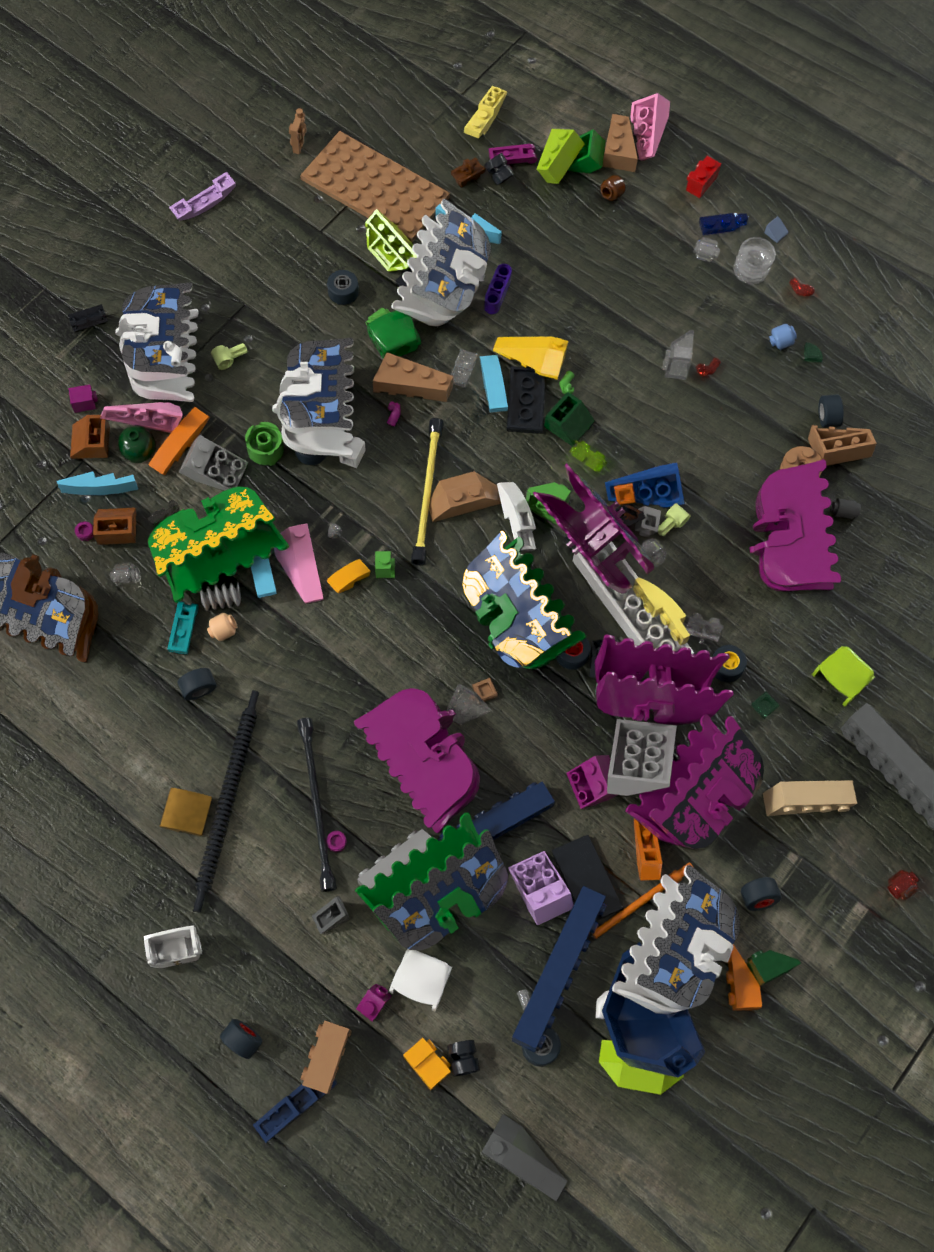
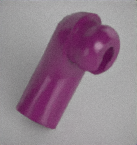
[387,402,401,427]

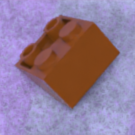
[70,415,110,459]
[93,508,136,545]

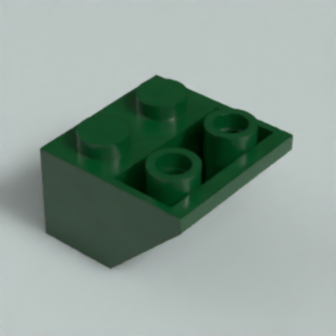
[544,392,595,447]

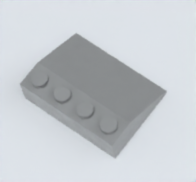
[607,719,677,796]

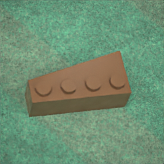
[373,353,453,402]

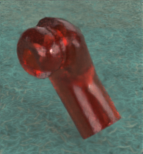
[789,278,815,296]
[696,358,721,376]

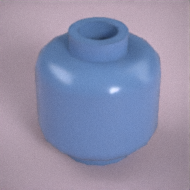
[769,324,797,350]

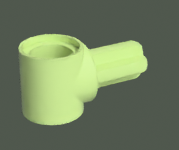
[211,343,248,370]
[658,503,691,536]

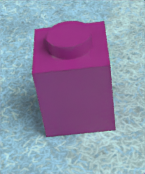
[68,384,98,413]

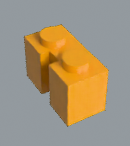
[403,1038,451,1090]

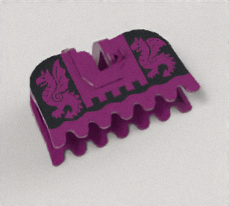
[625,714,764,849]

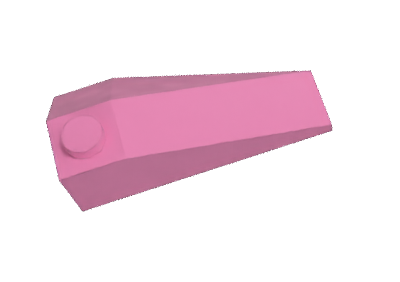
[631,93,670,161]
[101,402,182,433]

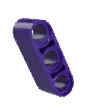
[484,264,512,314]

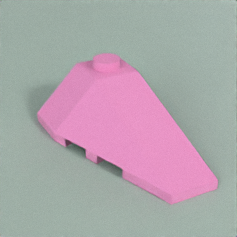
[274,523,324,604]

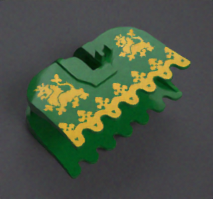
[148,487,289,603]

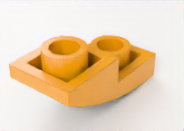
[327,559,371,594]

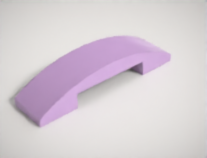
[169,172,236,221]

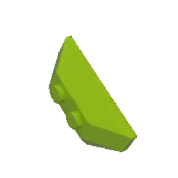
[365,209,417,272]
[599,1040,684,1095]

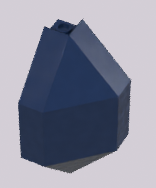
[602,942,705,1078]

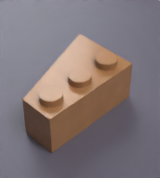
[602,114,638,172]
[808,425,877,466]
[301,1021,352,1094]

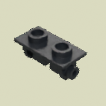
[68,304,108,332]

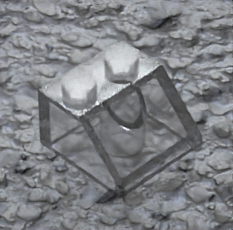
[662,330,694,380]

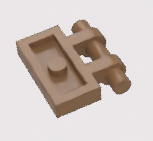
[289,108,307,154]

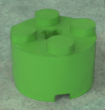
[245,422,284,466]

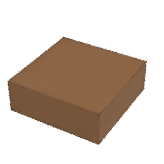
[472,678,498,703]

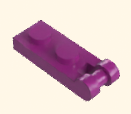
[489,144,537,164]

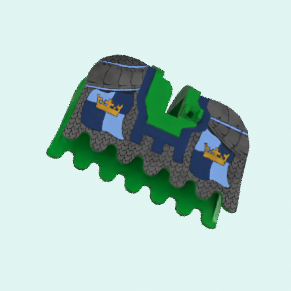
[355,813,508,950]

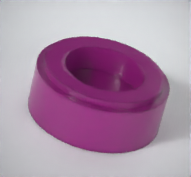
[75,522,94,541]
[326,831,347,852]

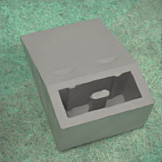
[179,435,248,491]

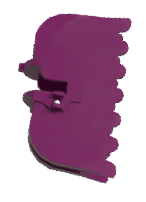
[749,459,841,591]
[595,635,734,725]
[354,688,480,833]

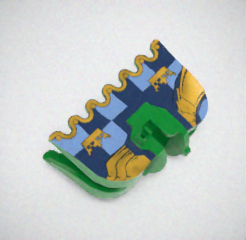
[463,531,586,669]

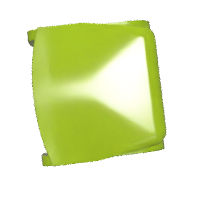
[812,646,875,706]

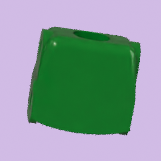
[367,311,421,359]

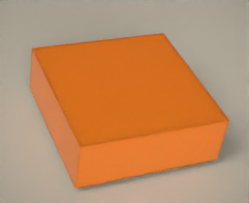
[614,483,636,505]

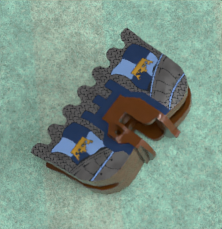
[0,553,98,663]

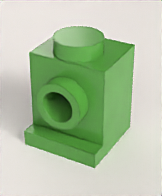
[375,551,395,578]

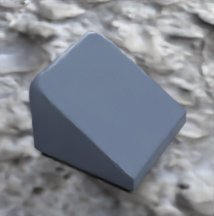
[764,216,788,243]

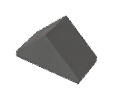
[312,896,350,934]

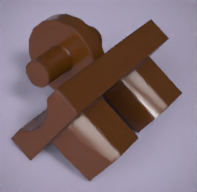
[451,157,486,188]

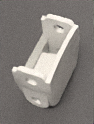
[144,925,202,968]
[389,949,452,1011]

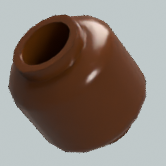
[600,175,626,201]

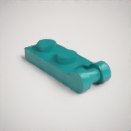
[167,602,198,655]

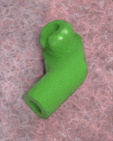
[559,371,574,394]

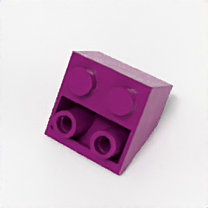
[566,755,617,809]

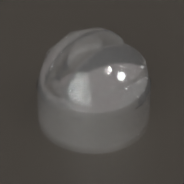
[327,523,342,538]

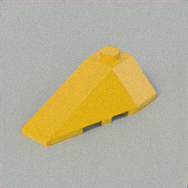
[493,337,568,380]

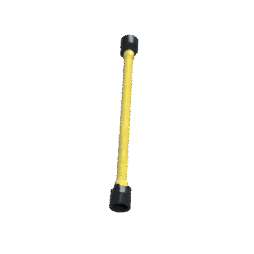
[411,418,444,566]

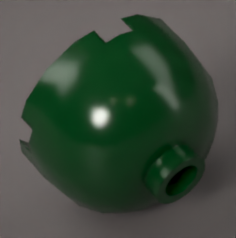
[118,425,156,463]

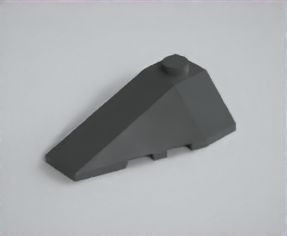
[481,1114,567,1201]

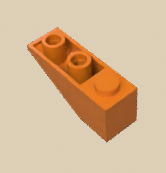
[725,944,762,1011]

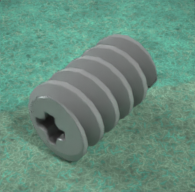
[200,582,241,611]

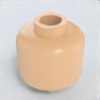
[207,613,238,641]

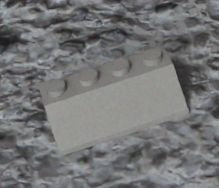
[357,829,431,888]

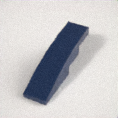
[253,1079,338,1143]

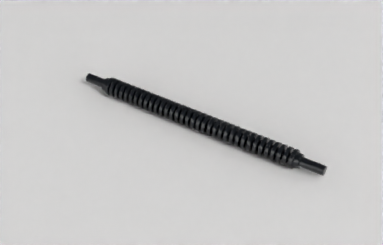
[193,690,259,913]

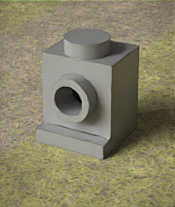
[635,506,661,537]

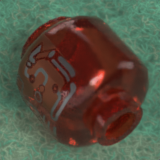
[887,870,919,900]

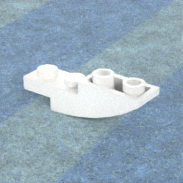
[497,482,536,552]

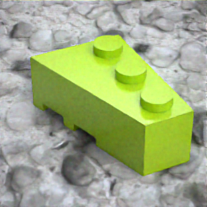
[537,129,585,184]

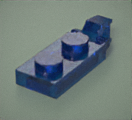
[699,213,748,235]

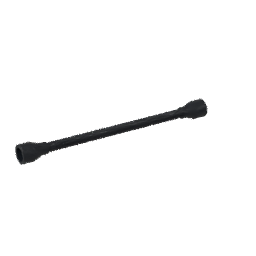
[297,718,337,892]

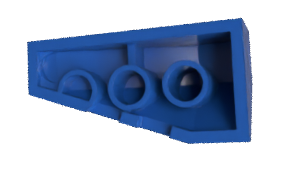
[605,463,685,507]

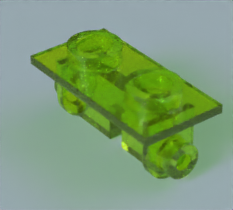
[570,440,607,472]

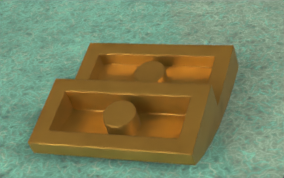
[159,788,212,836]

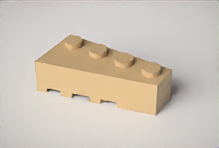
[763,780,857,816]

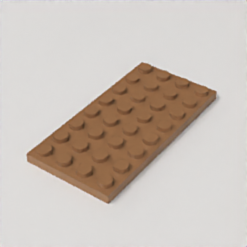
[300,131,450,243]

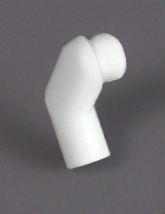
[163,341,182,367]
[596,990,609,1019]

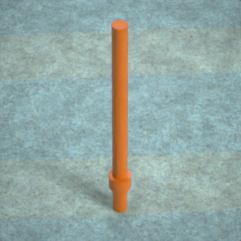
[592,862,694,939]

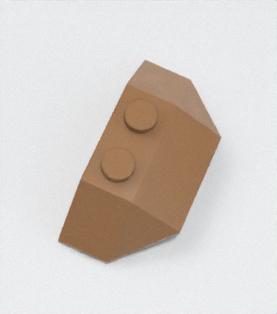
[429,471,501,522]

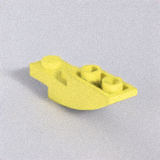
[464,86,507,138]
[633,578,690,646]

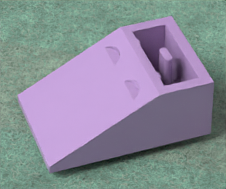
[508,851,574,925]

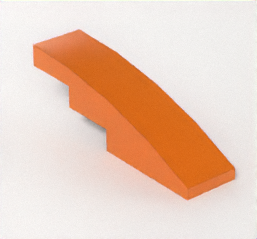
[148,407,210,475]

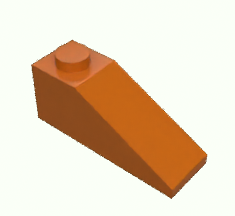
[634,819,662,880]

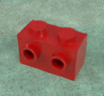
[686,155,721,198]

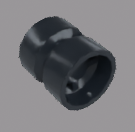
[484,153,515,186]
[447,1040,480,1077]

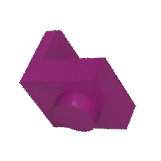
[356,984,392,1022]

